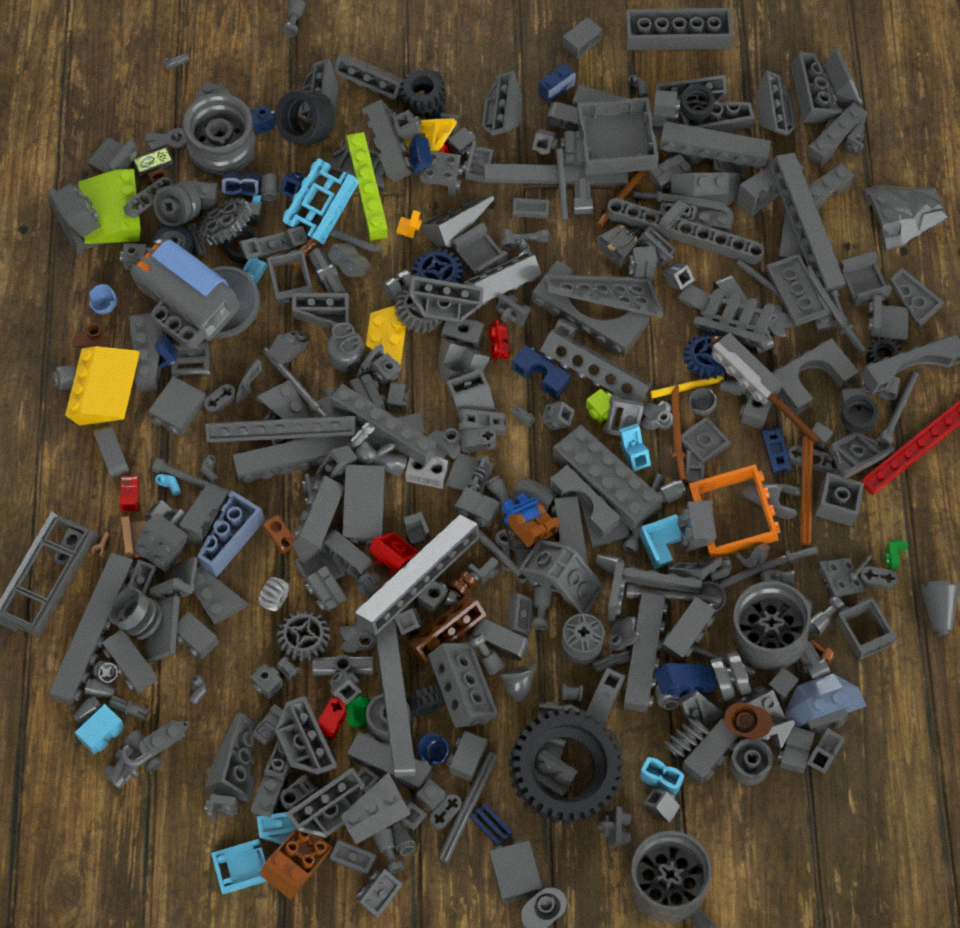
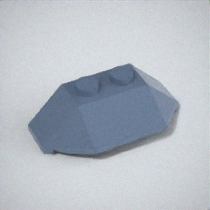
[784,674,866,729]

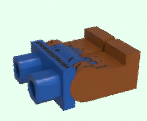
[501,493,561,547]

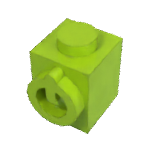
[586,389,612,423]

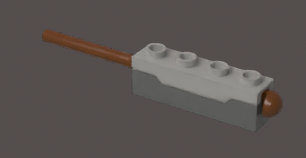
[710,332,820,444]

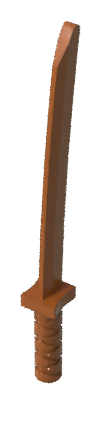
[596,157,660,228]
[672,384,687,482]

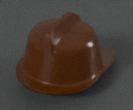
[724,702,772,739]

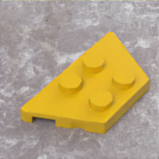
[403,118,457,156]
[366,302,410,368]

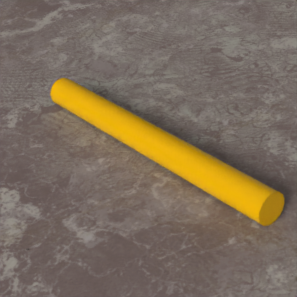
[650,375,724,399]

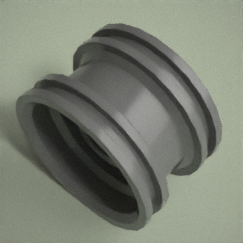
[183,93,256,176]

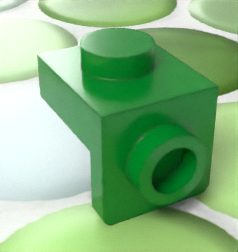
[884,540,908,571]
[346,695,371,729]

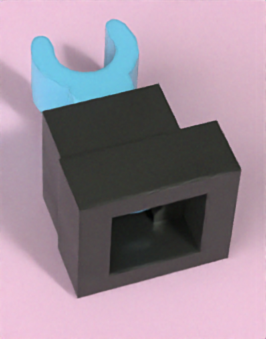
[245,195,262,227]

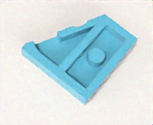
[257,812,296,845]

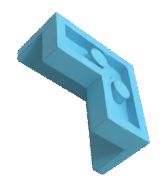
[640,515,682,569]

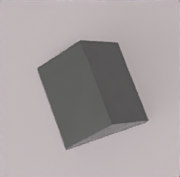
[510,477,558,514]

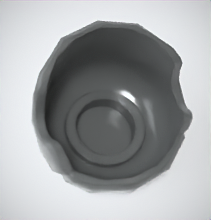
[688,388,717,416]

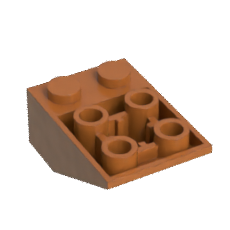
[259,829,333,900]

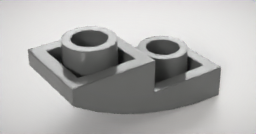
[677,284,710,313]

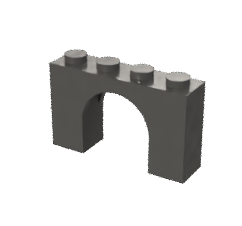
[771,339,859,415]

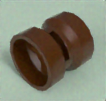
[449,570,477,598]

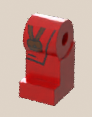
[119,475,140,512]

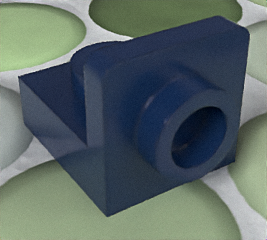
[155,334,178,368]

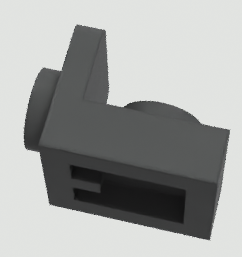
[844,123,865,156]

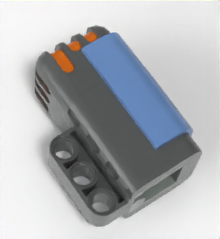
[130,238,240,349]

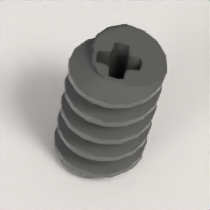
[664,716,709,759]

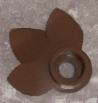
[72,323,110,349]

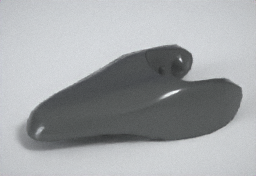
[741,483,802,519]

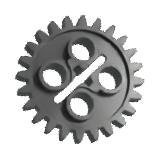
[197,197,252,246]

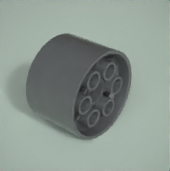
[732,581,811,671]
[628,831,712,923]

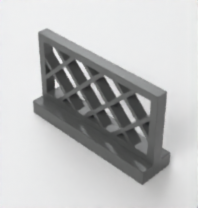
[48,184,104,256]

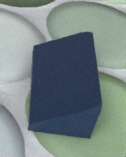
[408,135,432,174]

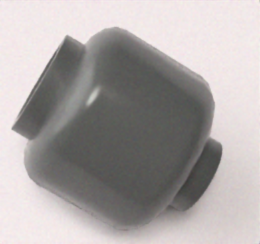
[52,365,76,391]
[654,684,682,710]

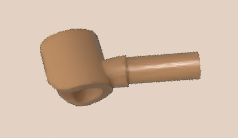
[92,532,109,557]

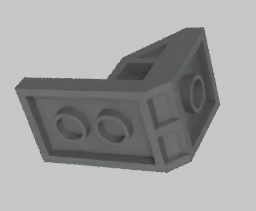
[518,539,604,614]

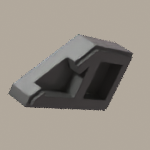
[684,450,705,485]

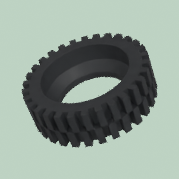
[509,708,624,824]

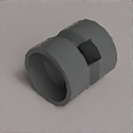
[382,269,412,303]

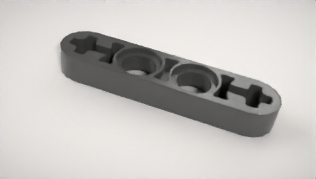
[123,177,174,218]

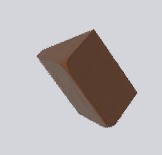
[146,167,169,188]

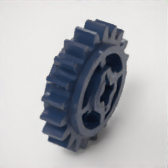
[412,248,463,283]
[683,332,727,380]

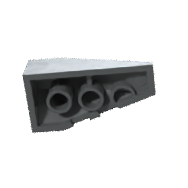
[205,712,255,801]

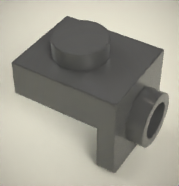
[736,542,770,568]
[468,557,499,585]

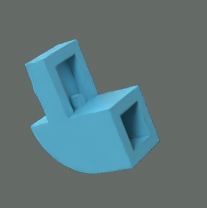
[619,423,651,472]

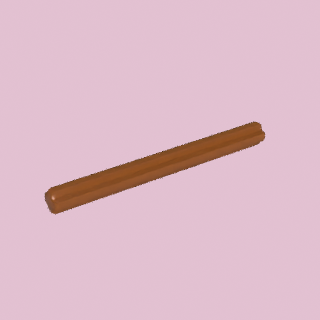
[800,436,813,546]

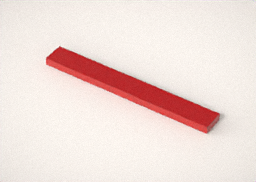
[860,400,960,496]

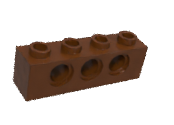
[406,595,486,663]

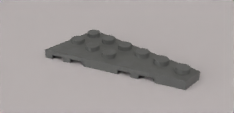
[543,275,664,318]

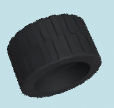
[275,90,335,144]

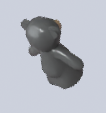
[354,441,407,477]

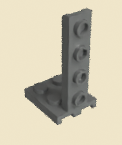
[607,562,702,622]

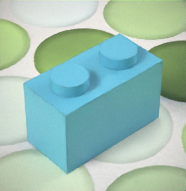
[75,704,124,755]

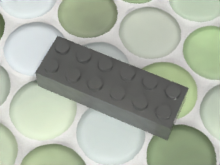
[625,8,733,51]
[553,425,662,532]

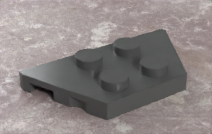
[323,144,384,191]
[829,433,895,479]

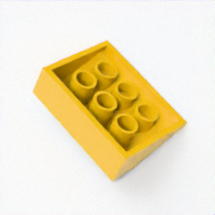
[65,346,140,426]

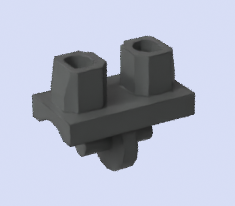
[496,294,531,328]
[103,748,139,789]
[598,806,631,849]

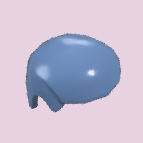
[89,284,117,314]

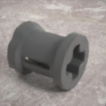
[275,656,302,683]
[562,684,583,703]

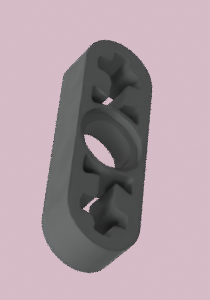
[788,445,840,475]

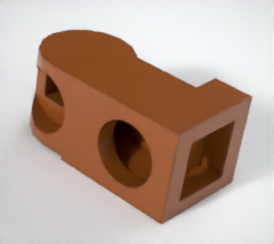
[263,514,294,554]

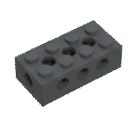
[428,643,499,727]

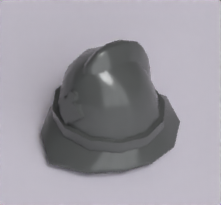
[498,665,536,702]

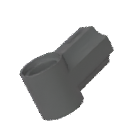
[573,179,593,214]
[800,641,830,681]

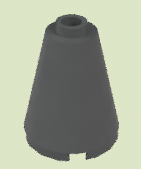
[920,581,960,636]

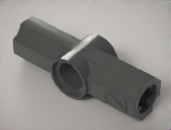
[309,248,345,293]
[312,654,373,676]

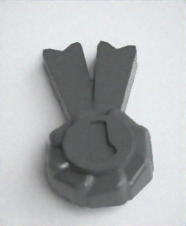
[145,128,187,152]

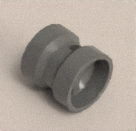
[92,661,118,683]

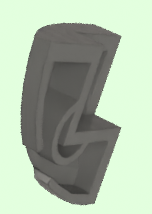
[355,344,384,379]
[236,359,262,405]

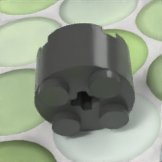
[729,739,773,786]

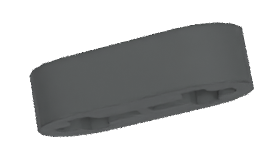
[659,200,688,231]
[204,384,236,415]
[859,566,898,590]
[430,794,462,830]

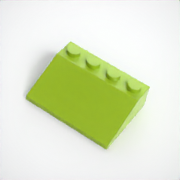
[79,169,141,244]

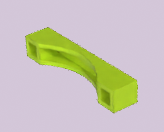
[346,132,388,241]

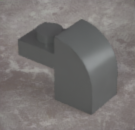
[144,500,186,528]
[807,728,846,774]

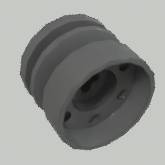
[109,587,163,640]
[561,613,604,664]

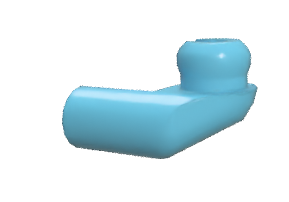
[155,474,181,496]

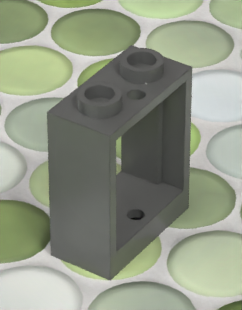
[267,250,313,305]
[836,598,896,660]

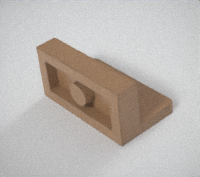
[121,516,146,560]

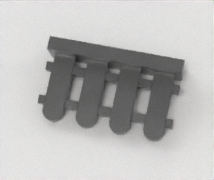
[693,289,778,350]

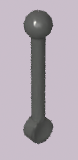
[849,554,873,580]

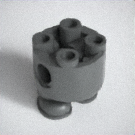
[327,323,365,374]

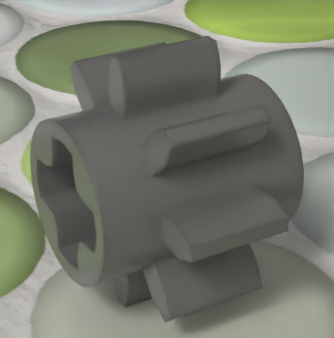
[356,572,380,596]

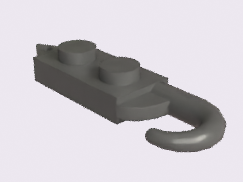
[121,719,190,767]

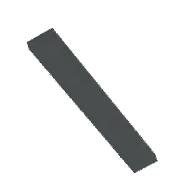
[484,164,628,185]
[205,415,357,443]

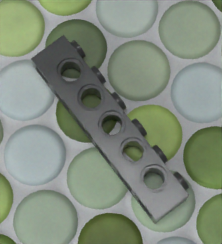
[540,329,652,403]

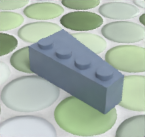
[197,490,265,577]

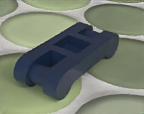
[760,426,792,474]

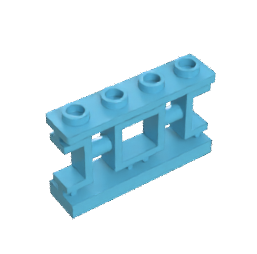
[282,158,359,245]

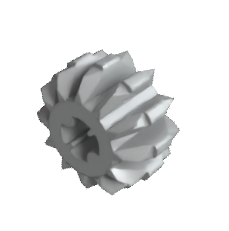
[259,577,289,611]

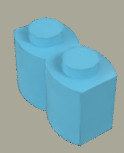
[639,757,684,796]

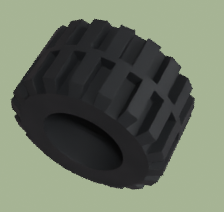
[400,68,446,118]

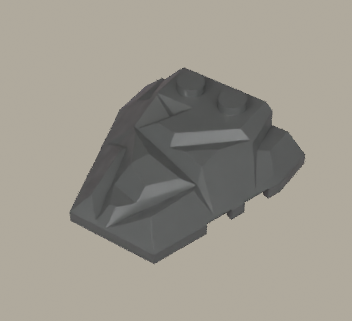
[861,185,948,251]

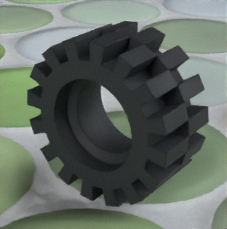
[866,337,902,363]
[406,686,445,717]

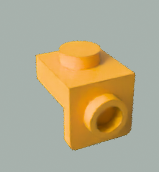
[396,210,422,238]

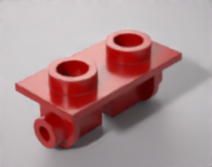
[488,320,511,362]

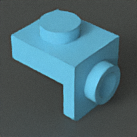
[243,259,268,284]

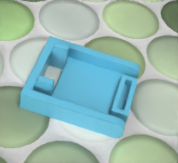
[211,839,267,895]

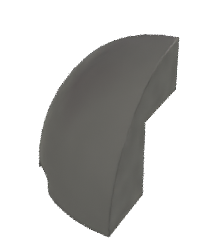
[438,338,490,384]

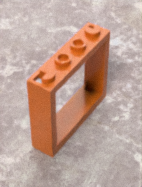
[689,464,781,557]

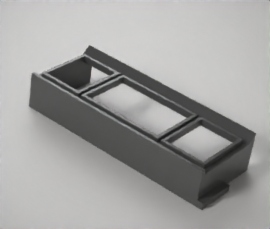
[0,511,98,638]

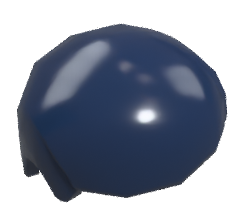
[417,733,450,765]

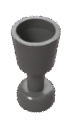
[282,0,306,37]
[531,586,553,630]
[809,596,845,636]
[469,632,506,676]
[124,730,164,773]
[372,828,404,874]

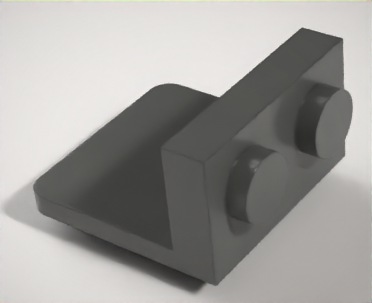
[88,138,138,173]
[420,151,464,197]
[868,295,908,341]
[730,686,785,740]

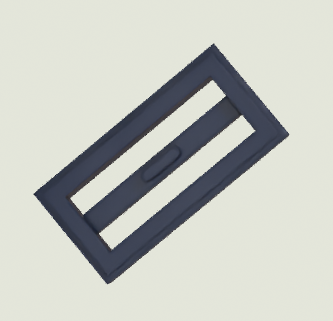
[470,803,513,846]

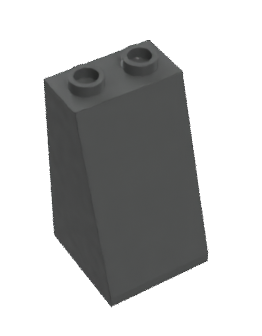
[343,465,386,547]

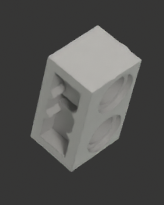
[405,457,448,489]

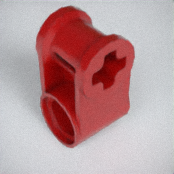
[317,698,347,739]

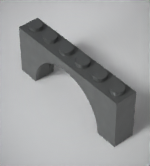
[532,260,650,357]

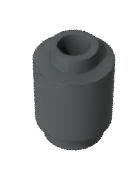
[260,173,279,201]
[657,480,686,505]

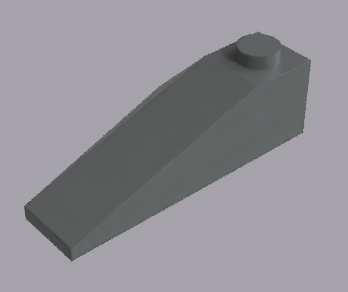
[420,196,494,248]

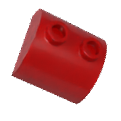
[369,532,419,576]

